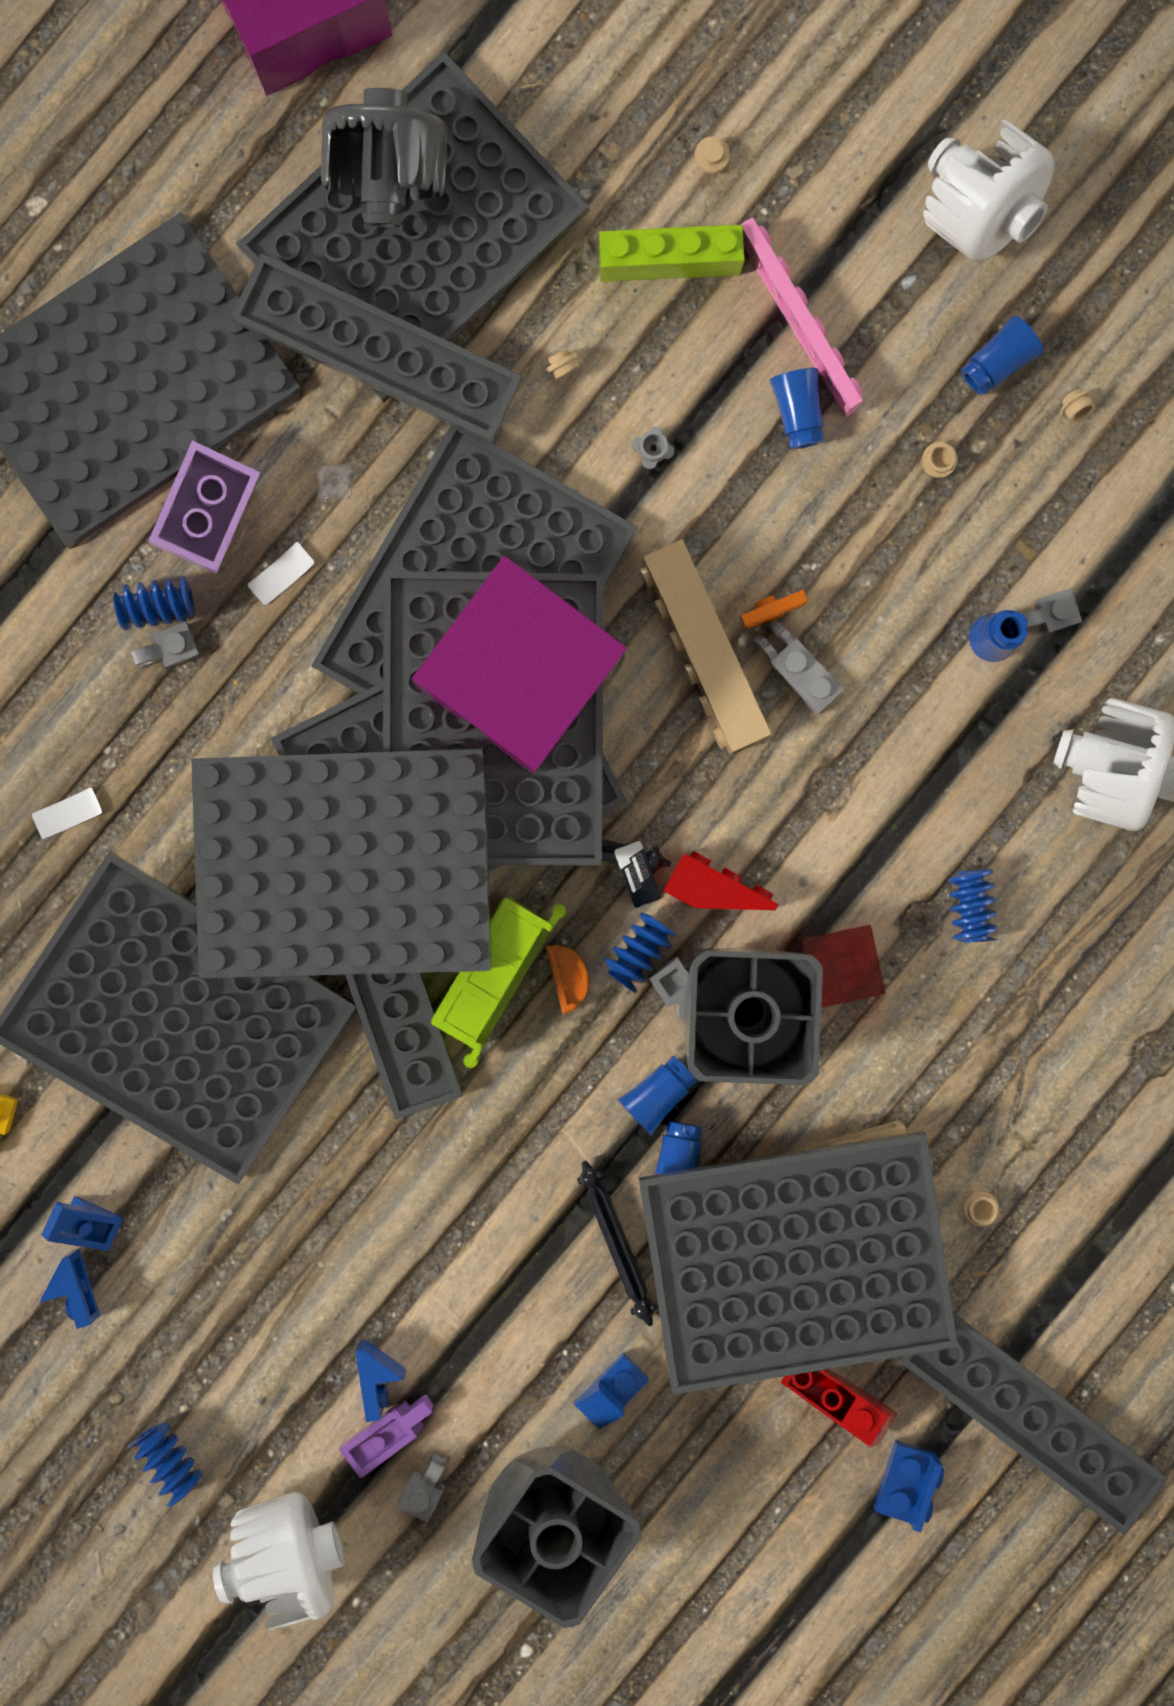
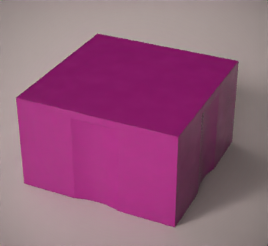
[221,0,393,96]
[412,556,627,775]

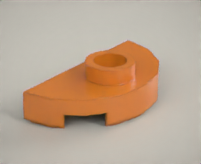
[740,590,808,629]
[546,945,589,1015]

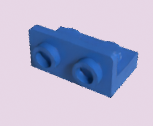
[874,1440,944,1533]

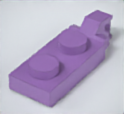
[339,1394,434,1478]

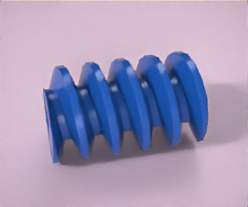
[113,576,195,630]
[948,869,998,943]
[604,912,678,993]
[127,1422,203,1507]

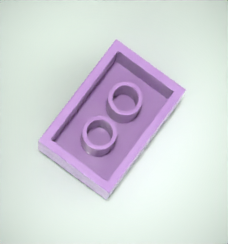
[149,440,260,574]

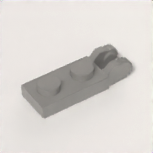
[753,620,844,714]

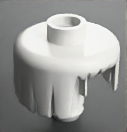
[923,120,1055,261]
[1053,698,1174,831]
[213,1492,345,1630]

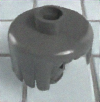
[321,88,447,228]

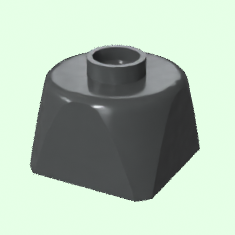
[684,948,823,1085]
[472,1446,641,1628]

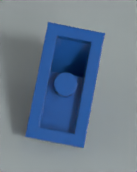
[41,1196,123,1251]
[39,1248,100,1329]
[355,1340,407,1422]
[574,1352,649,1429]

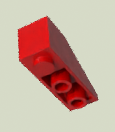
[662,851,779,911]
[781,1369,898,1447]

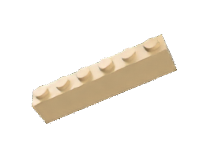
[639,539,771,754]

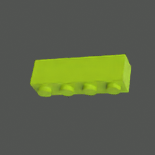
[599,225,744,282]

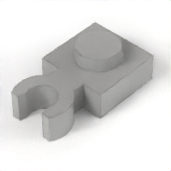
[647,956,689,1022]

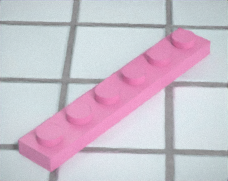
[740,217,863,417]

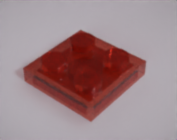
[800,924,886,1008]

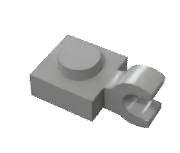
[1023,588,1082,634]
[131,622,201,669]
[396,1453,446,1523]

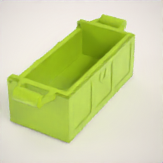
[431,896,566,1068]

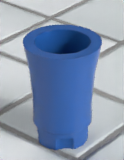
[961,315,1044,396]
[769,368,824,450]
[969,610,1028,662]
[617,1056,697,1135]
[654,1121,702,1175]

